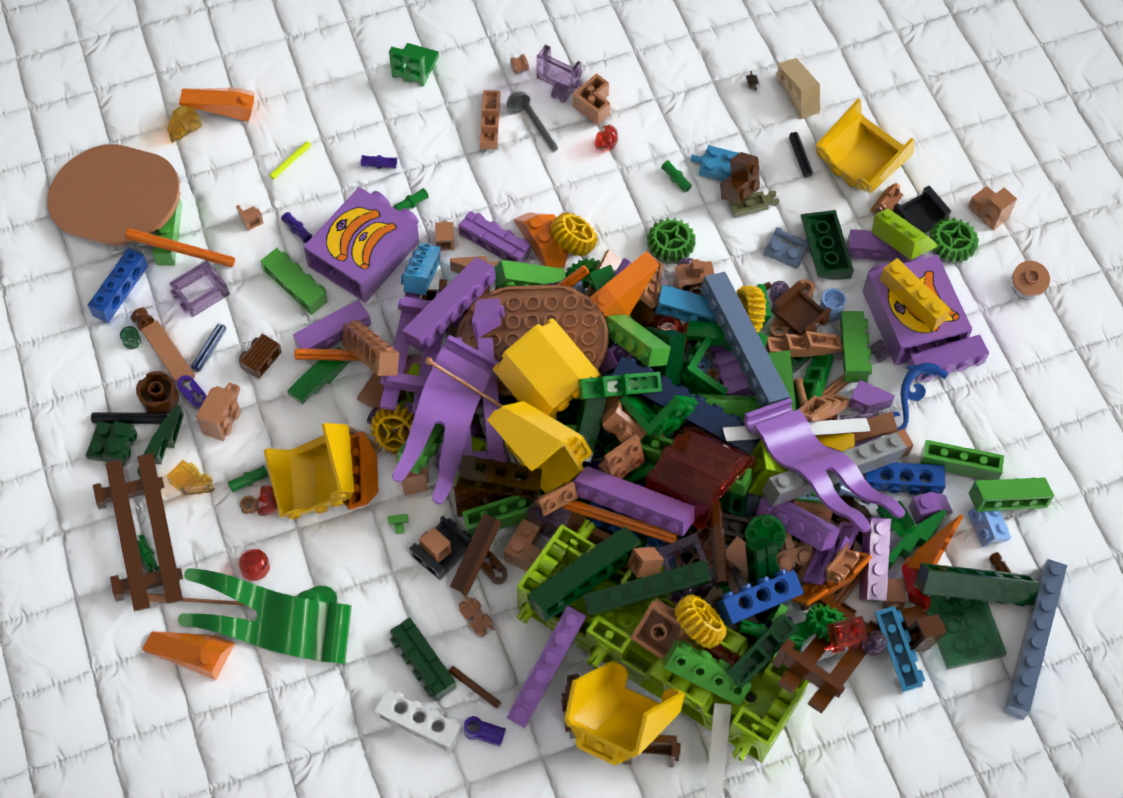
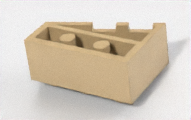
[776,58,820,119]

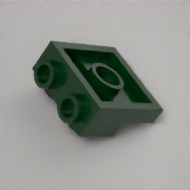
[86,421,138,466]

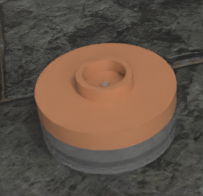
[1010,261,1050,300]

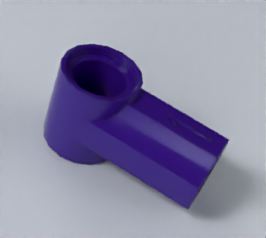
[463,716,506,747]

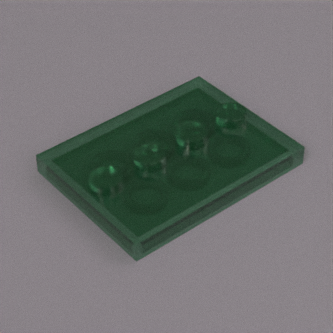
[926,595,1007,670]

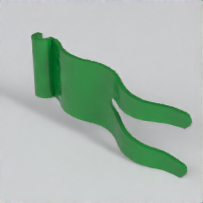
[178,568,352,664]

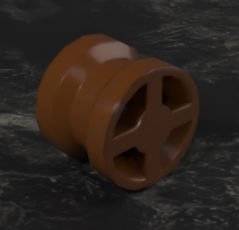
[130,307,155,331]

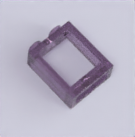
[169,260,230,318]
[658,533,717,598]

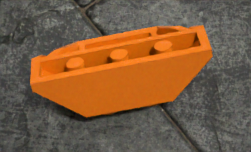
[513,212,569,268]
[343,431,379,510]

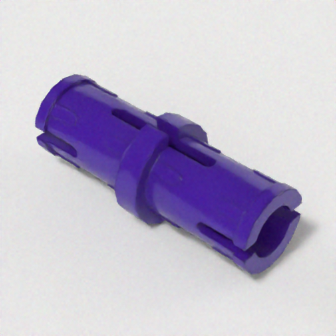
[361,155,398,169]
[281,212,312,243]

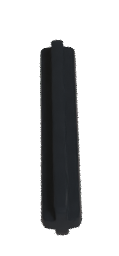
[91,412,168,424]

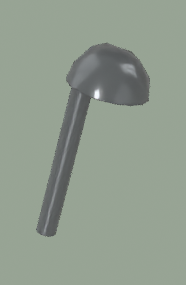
[506,91,558,152]

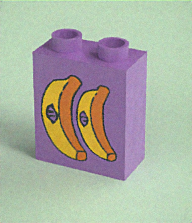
[303,187,420,303]
[862,255,973,366]

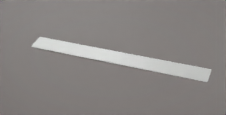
[723,418,870,441]
[705,703,731,798]

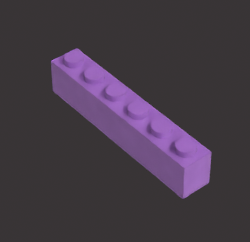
[402,257,496,352]
[574,466,695,536]
[506,605,587,728]

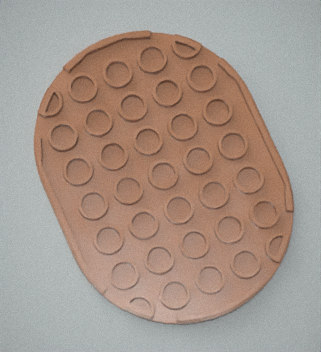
[47,144,181,246]
[456,285,609,397]

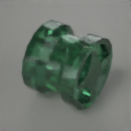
[119,326,142,349]

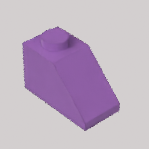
[472,298,505,338]
[848,380,895,414]
[908,492,953,524]

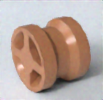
[510,54,529,74]

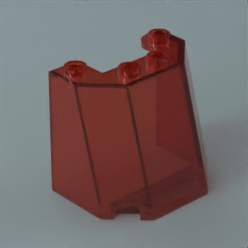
[645,429,757,530]

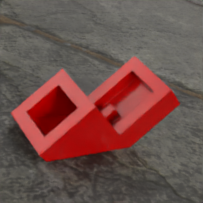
[901,564,931,611]

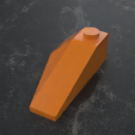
[179,87,255,122]
[590,251,659,320]
[904,514,964,571]
[791,550,872,606]
[142,631,235,680]

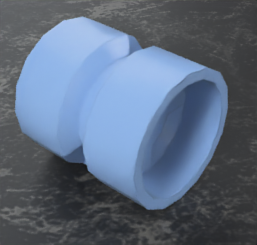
[819,288,846,322]

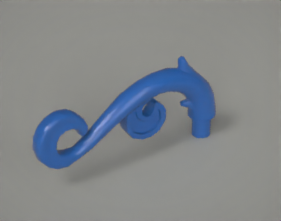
[893,363,948,431]

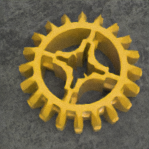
[550,212,598,257]
[736,285,767,333]
[370,404,414,455]
[674,594,727,649]

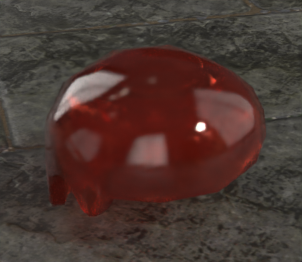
[595,125,619,152]
[655,316,685,333]
[257,485,278,516]
[238,549,270,581]

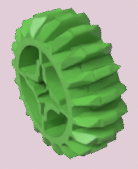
[647,217,696,264]
[929,217,979,264]

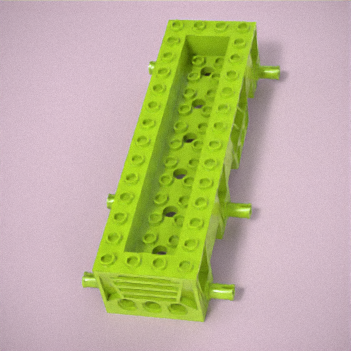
[516,519,810,763]

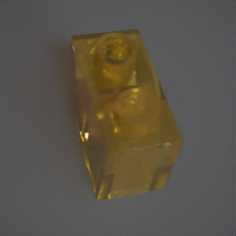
[167,106,202,143]
[166,460,215,495]

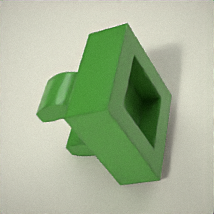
[387,513,409,534]

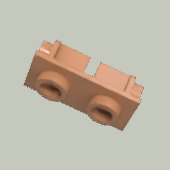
[870,183,904,214]
[534,481,578,516]
[825,543,860,583]
[458,596,495,637]

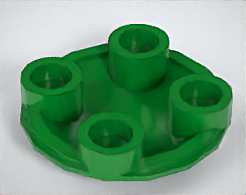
[745,514,786,550]

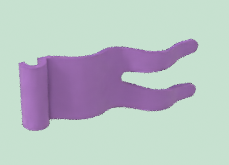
[392,335,499,505]
[744,398,905,532]

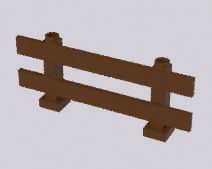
[93,453,183,612]
[771,593,883,714]

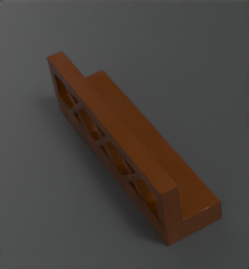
[449,513,502,597]

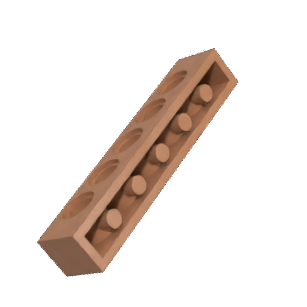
[342,320,399,376]

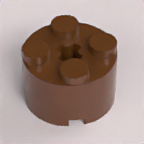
[136,371,179,414]

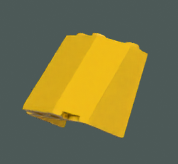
[815,98,914,193]
[492,318,602,419]
[487,401,592,493]
[263,423,354,520]
[564,660,685,766]

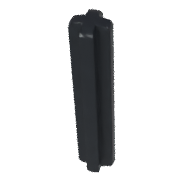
[789,131,813,178]

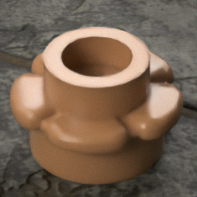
[239,495,259,514]

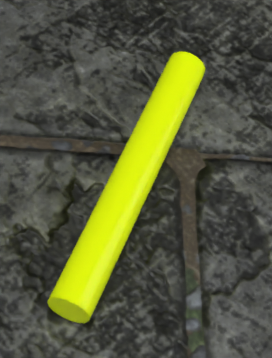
[269,141,311,180]

